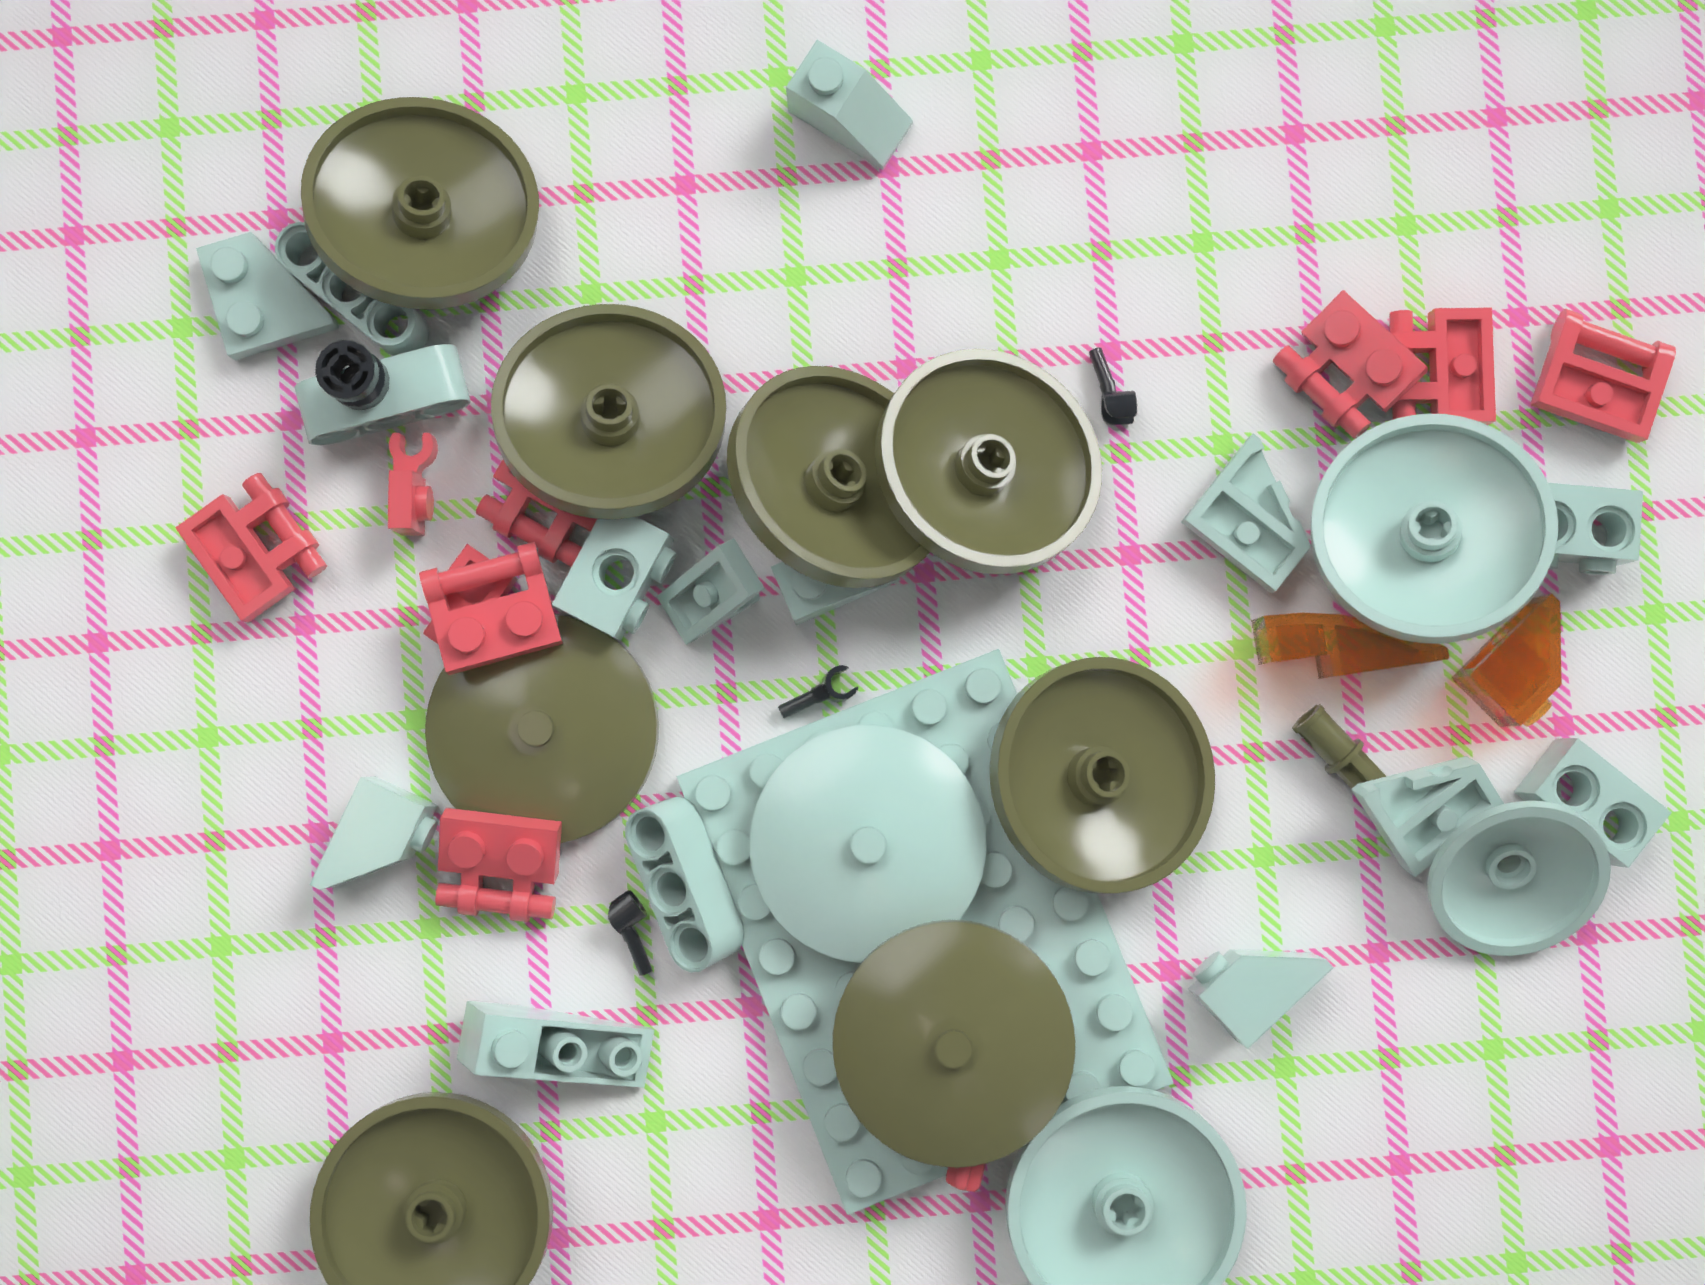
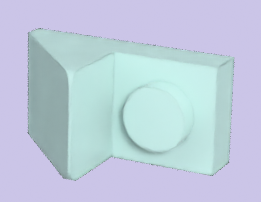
[656,538,765,645]

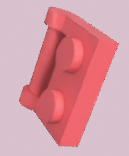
[1530,309,1676,443]
[419,542,563,675]

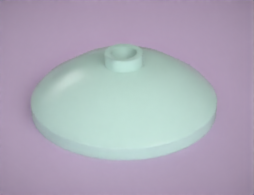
[1427,801,1611,956]

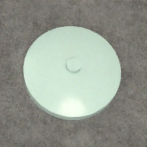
[1310,414,1558,644]
[750,725,986,963]
[1005,1086,1247,1285]

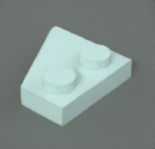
[196,231,339,360]
[1181,433,1311,593]
[1351,756,1504,877]

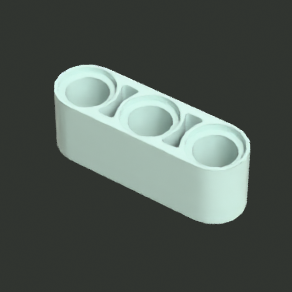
[275,222,429,356]
[294,344,471,445]
[625,797,744,973]

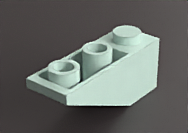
[457,1001,654,1088]

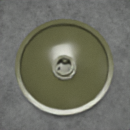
[301,97,539,310]
[491,304,726,519]
[875,349,1102,574]
[727,366,930,588]
[425,614,659,843]
[990,657,1215,894]
[832,920,1076,1168]
[309,1092,553,1285]

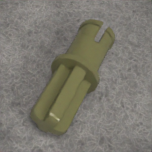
[1292,704,1386,789]

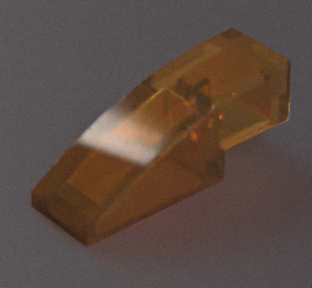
[1251,612,1449,679]

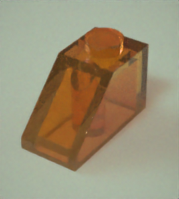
[1451,593,1562,727]

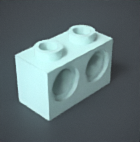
[1549,483,1643,575]
[1514,738,1672,868]

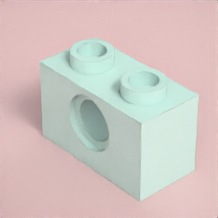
[552,517,677,641]

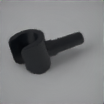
[1089,347,1137,425]
[778,665,858,719]
[608,890,652,976]

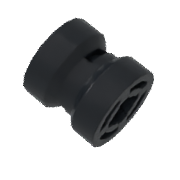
[315,340,390,410]

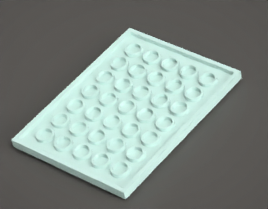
[676,649,1174,1215]

